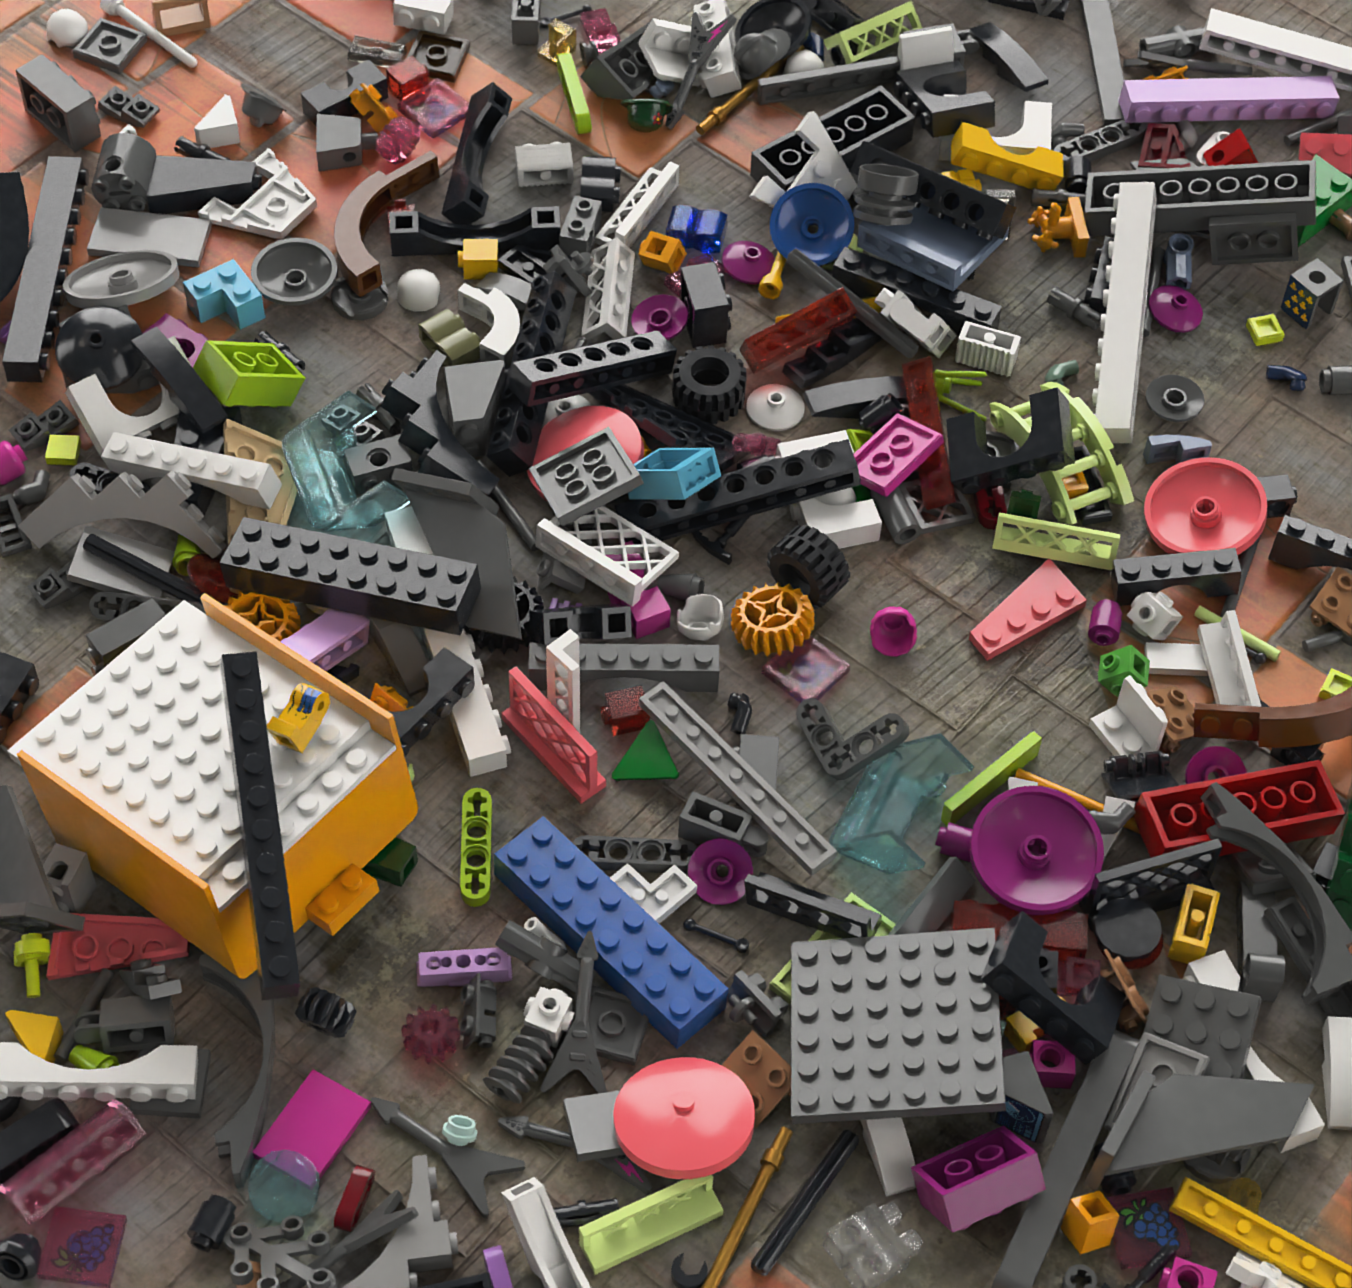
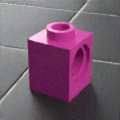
[1029,1040,1076,1089]
[1158,1257,1218,1288]

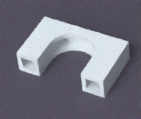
[939,94,1052,161]
[65,336,190,456]
[775,430,882,549]

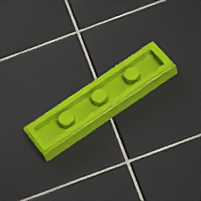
[941,731,1042,826]

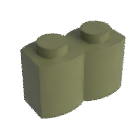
[418,309,481,367]

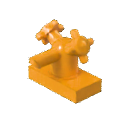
[1027,197,1089,258]

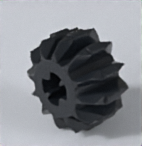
[295,987,357,1038]

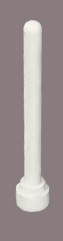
[100,0,197,68]

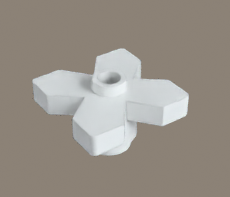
[1225,1249,1304,1288]

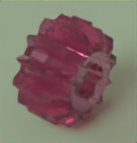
[375,116,421,165]
[401,1003,460,1064]

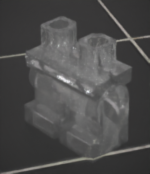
[822,1202,923,1288]

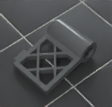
[870,471,976,544]

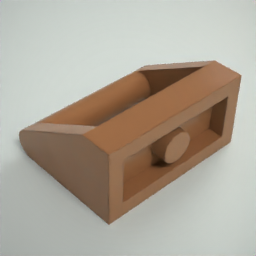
[152,0,211,37]

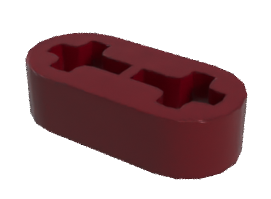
[974,486,1007,530]
[334,1164,375,1233]

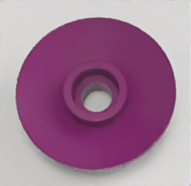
[721,241,775,285]
[1148,285,1203,333]
[631,294,688,340]
[1185,746,1247,784]
[688,838,754,905]

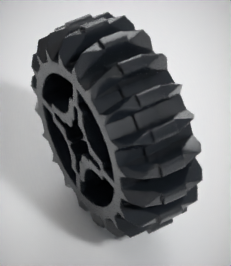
[464,576,544,654]

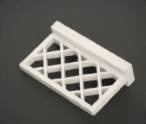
[535,506,679,607]

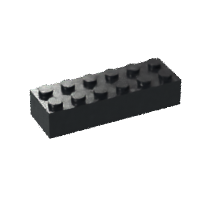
[750,85,915,192]

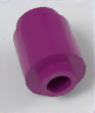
[1088,599,1123,646]
[935,822,972,862]

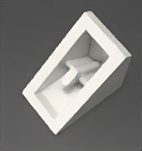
[194,94,240,148]

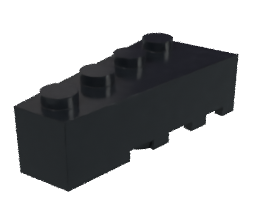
[174,406,243,519]

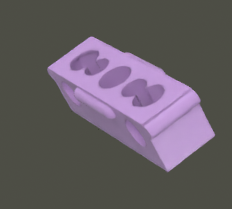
[416,948,512,987]

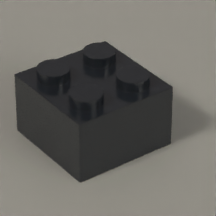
[680,262,732,348]

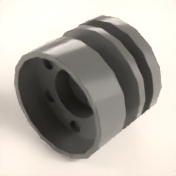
[853,164,919,226]

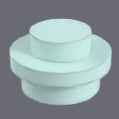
[442,1115,477,1146]

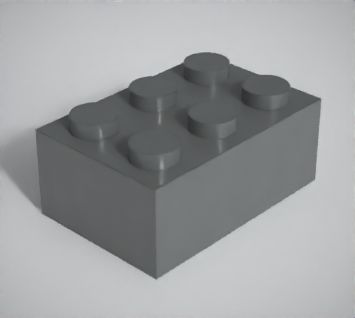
[16,54,101,152]

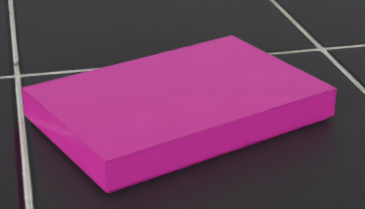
[854,413,944,497]
[253,1069,371,1191]

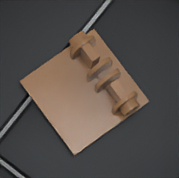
[1309,567,1352,637]
[1147,686,1194,753]
[1096,949,1150,1033]
[722,1030,791,1129]

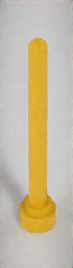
[758,252,787,299]

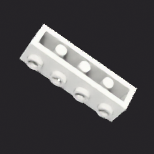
[691,0,742,98]

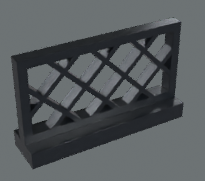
[1079,839,1222,931]

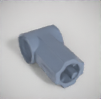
[1163,233,1194,290]

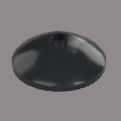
[735,0,812,60]
[55,306,144,391]

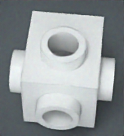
[1127,592,1183,640]
[524,987,575,1048]

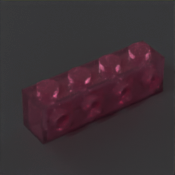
[0,1099,146,1225]

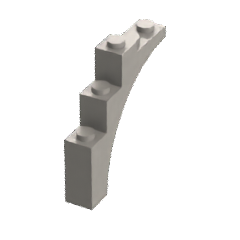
[18,470,227,559]
[342,1155,459,1288]

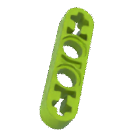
[556,52,592,134]
[460,788,492,907]

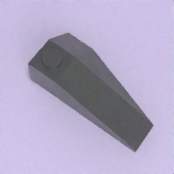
[580,22,653,100]

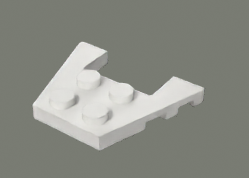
[749,111,857,228]
[198,148,317,240]

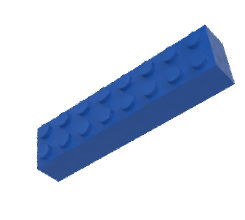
[494,816,729,1049]

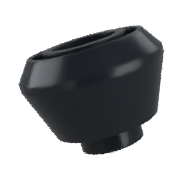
[0,1233,42,1281]

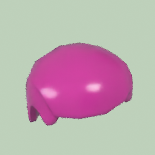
[870,606,917,657]

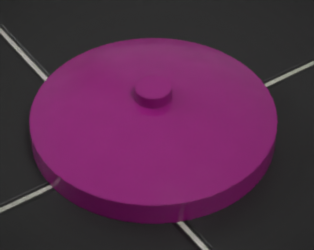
[969,786,1104,915]

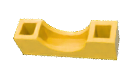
[951,122,1063,191]

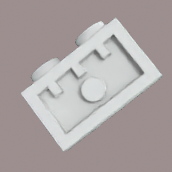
[638,18,700,86]
[1089,676,1168,766]

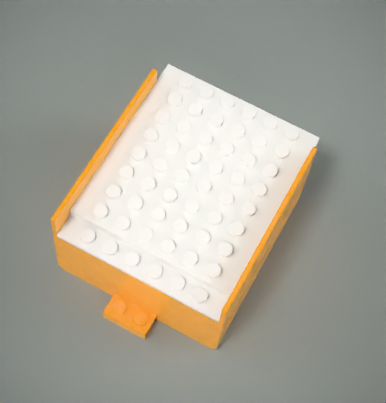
[7,594,418,979]

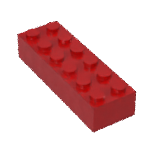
[1133,760,1345,858]

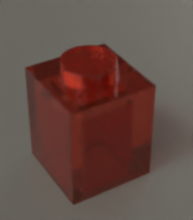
[386,56,430,104]
[600,685,650,736]

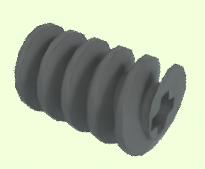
[482,1025,554,1104]

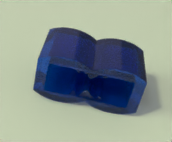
[666,205,728,254]

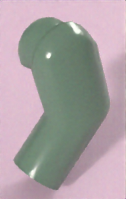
[1045,360,1079,386]

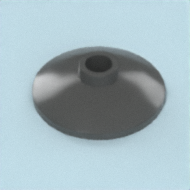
[1145,374,1204,422]

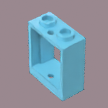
[628,448,721,500]

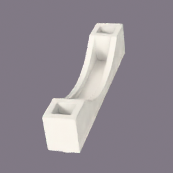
[101,432,282,509]
[1182,950,1325,1153]
[0,1042,198,1102]

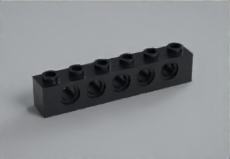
[850,141,1017,241]
[508,330,677,407]

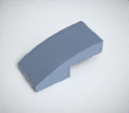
[1143,435,1212,464]

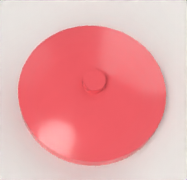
[527,405,644,501]
[1144,457,1267,555]
[613,1057,755,1179]

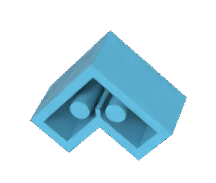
[183,259,265,330]

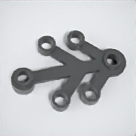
[223,1216,337,1288]

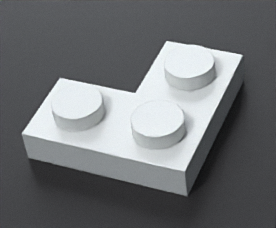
[610,863,698,924]

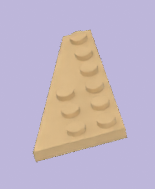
[223,418,310,594]

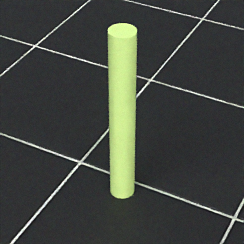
[1194,605,1281,662]

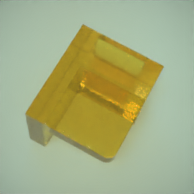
[537,18,576,67]

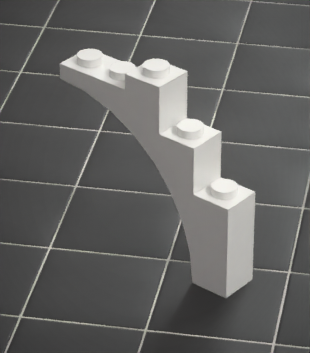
[501,1177,591,1288]

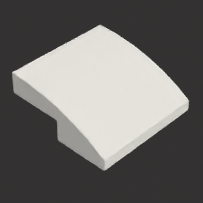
[897,26,954,70]

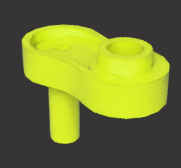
[13,933,51,998]

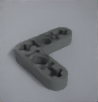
[796,698,909,780]

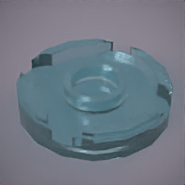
[248,1149,320,1223]

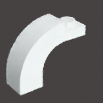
[458,283,520,368]

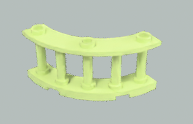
[989,382,1134,525]

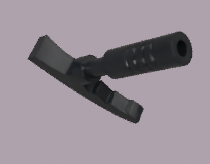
[692,516,750,565]
[1100,1244,1176,1288]

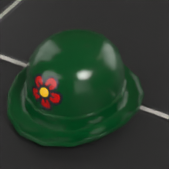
[621,99,673,132]

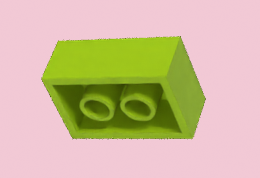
[193,340,305,408]

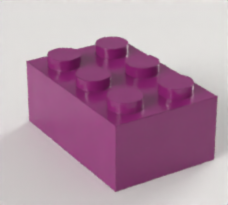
[911,1126,1046,1233]

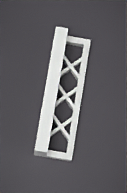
[595,162,679,248]
[581,237,635,340]
[1197,610,1261,743]
[546,629,580,733]

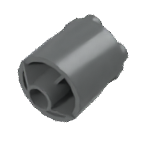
[91,133,156,212]

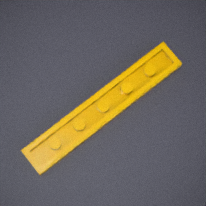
[1169,1177,1352,1288]

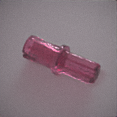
[732,432,781,456]

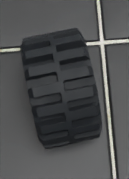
[672,345,747,424]
[767,525,850,609]

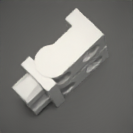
[874,288,956,359]

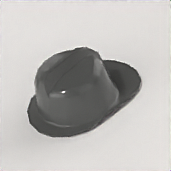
[734,29,791,79]
[241,83,287,128]

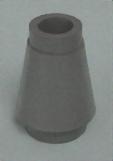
[657,573,705,601]

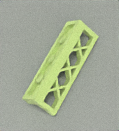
[823,1,922,64]
[992,512,1120,570]
[579,1175,724,1275]

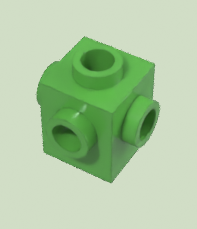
[1098,645,1150,697]

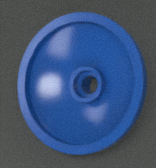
[770,183,854,267]

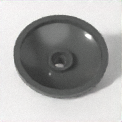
[251,238,338,306]

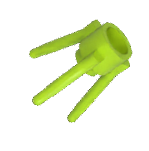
[925,369,987,422]

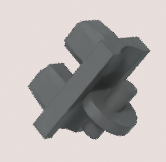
[543,244,594,297]
[727,970,788,1038]

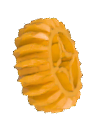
[731,582,815,657]
[224,591,301,641]

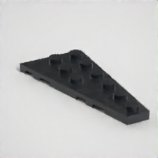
[589,384,753,472]

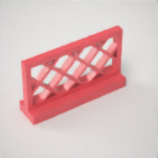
[501,667,606,804]

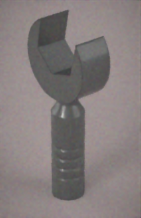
[1302,629,1352,652]

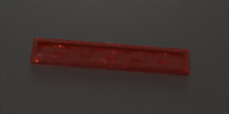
[902,356,956,510]

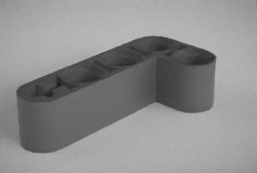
[1236,880,1285,1002]

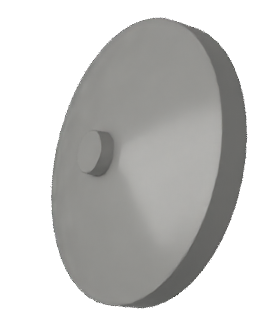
[63,250,180,309]

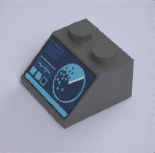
[989,1051,1053,1144]

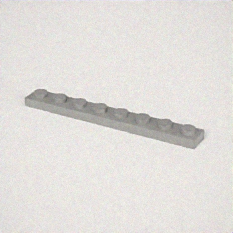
[639,681,837,876]

